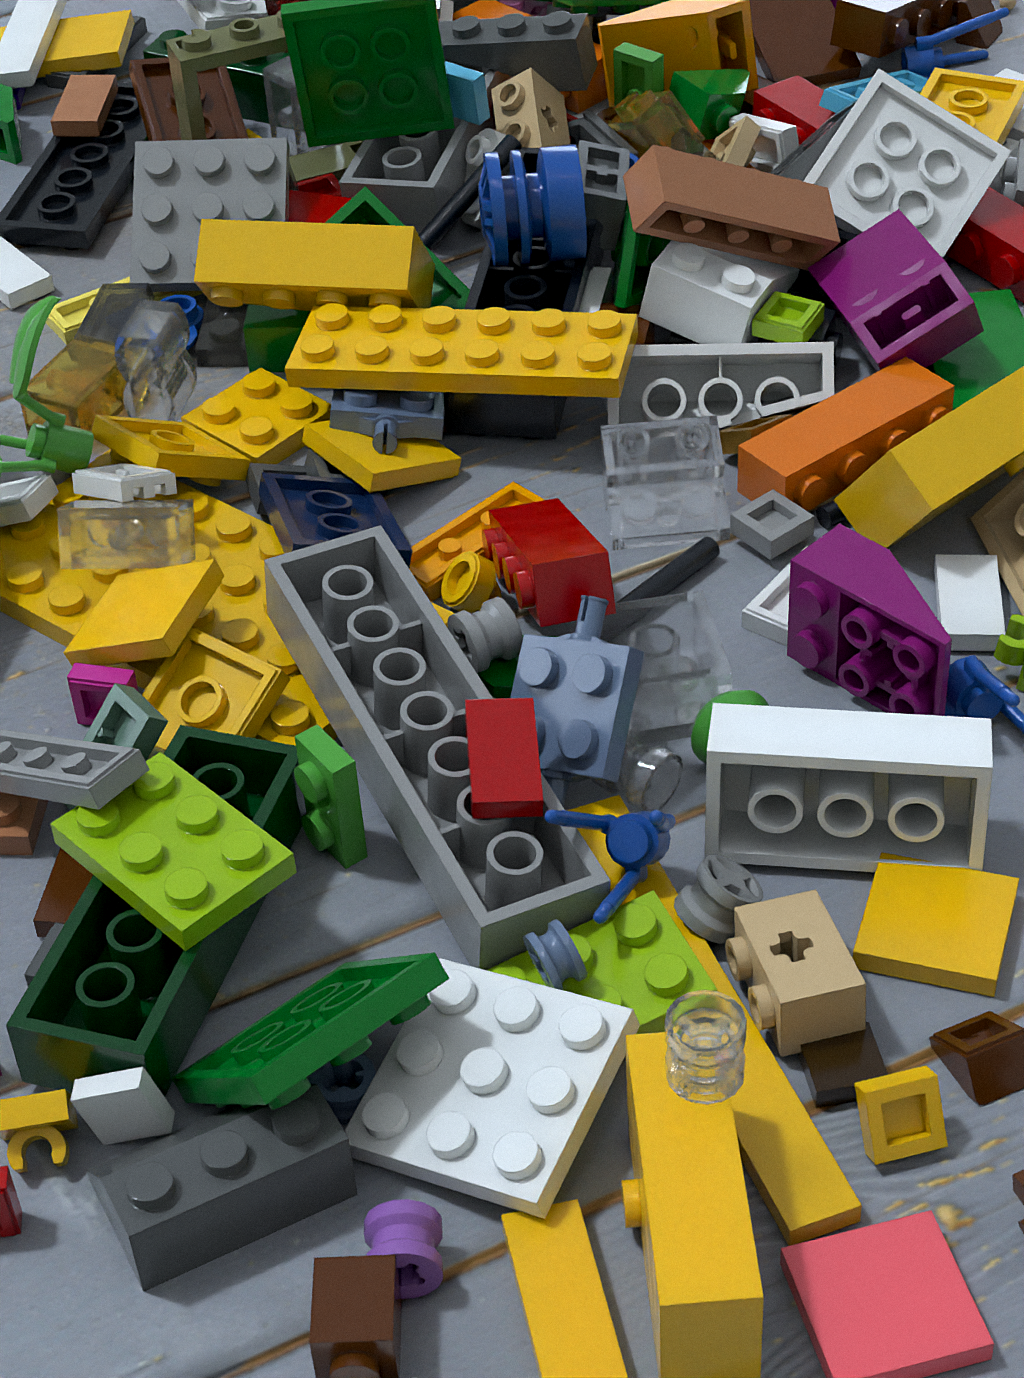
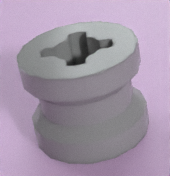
[447,596,523,673]
[674,854,763,944]

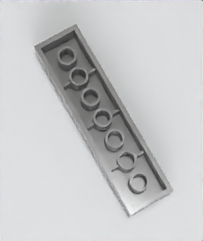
[264,525,611,970]

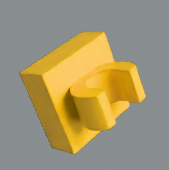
[854,1065,948,1165]
[0,1089,78,1173]

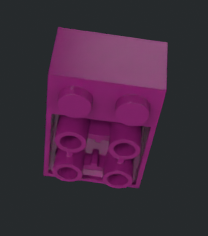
[807,209,984,372]
[787,523,952,716]

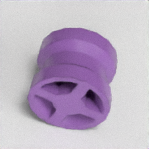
[364,1199,443,1299]

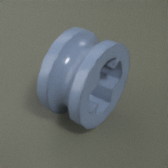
[523,919,587,990]
[309,1053,376,1125]

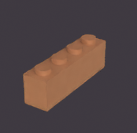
[623,144,840,270]

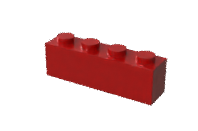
[482,498,616,627]

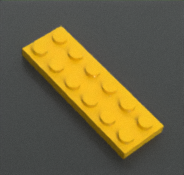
[284,303,639,398]

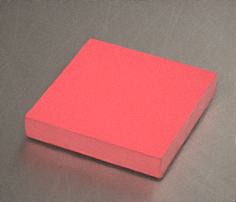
[780,1210,994,1378]

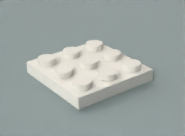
[803,68,1012,258]
[345,958,640,1219]

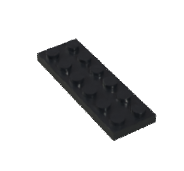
[0,82,149,250]

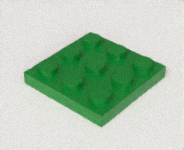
[281,0,455,148]
[172,952,450,1109]

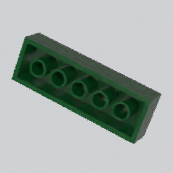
[6,725,306,1097]

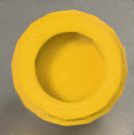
[441,551,502,614]

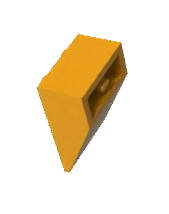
[597,0,759,107]

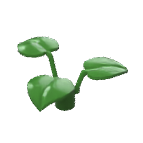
[0,295,94,476]

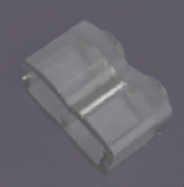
[115,299,197,421]

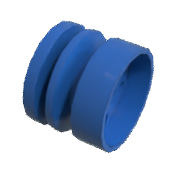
[478,144,587,267]

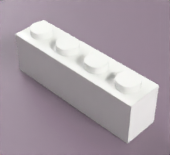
[608,342,834,459]

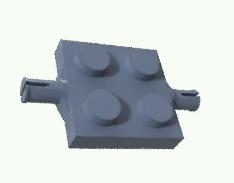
[329,389,444,454]
[510,595,645,807]

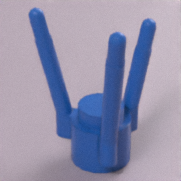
[901,7,1009,79]
[945,655,1024,734]
[544,810,676,924]

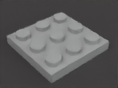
[130,137,290,292]

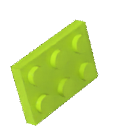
[50,752,297,951]
[487,890,721,1034]

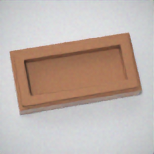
[51,75,118,137]

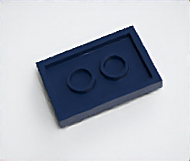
[258,473,412,568]

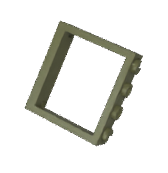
[166,10,364,182]

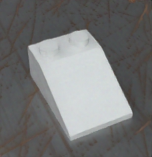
[639,240,800,344]

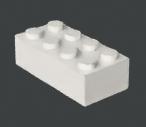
[705,703,993,872]

